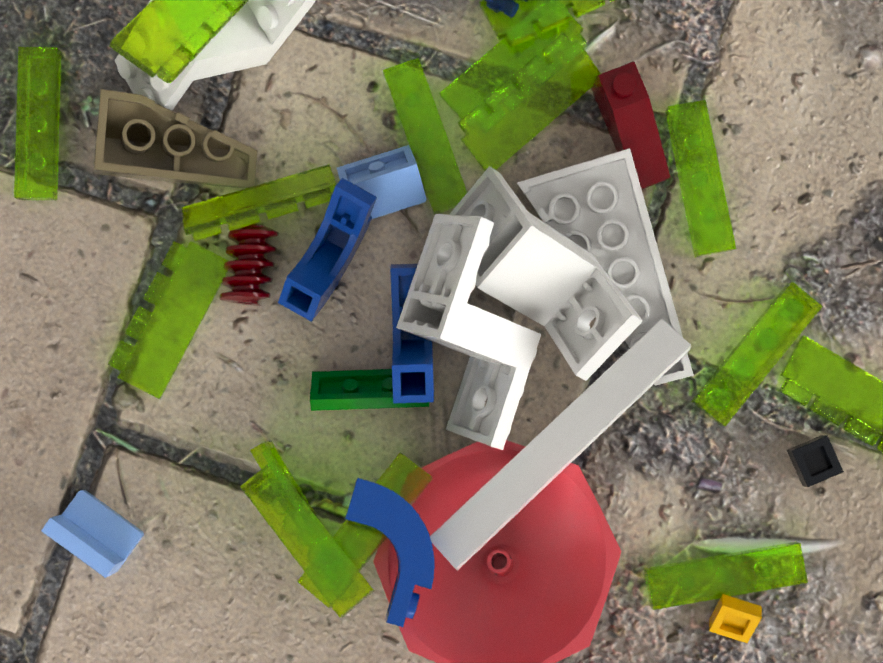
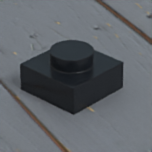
[787,435,844,487]

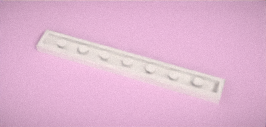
[430,319,691,571]

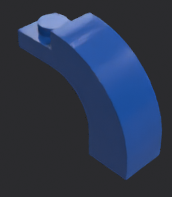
[278,178,377,322]
[390,263,434,403]
[345,478,435,627]

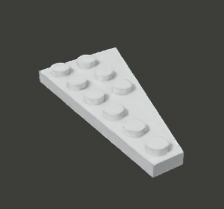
[517,148,694,386]

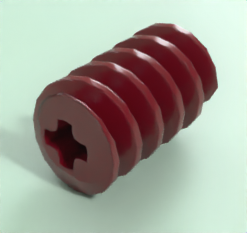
[219,222,279,306]

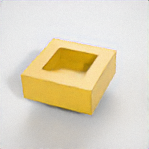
[709,594,762,643]

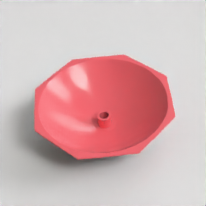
[373,440,621,663]

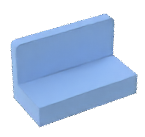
[337,145,427,219]
[41,490,144,578]

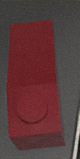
[591,61,671,190]

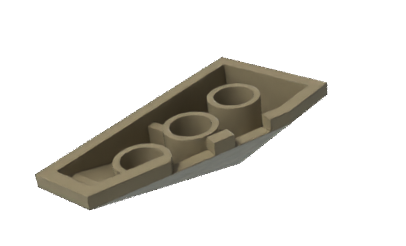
[93,89,257,189]

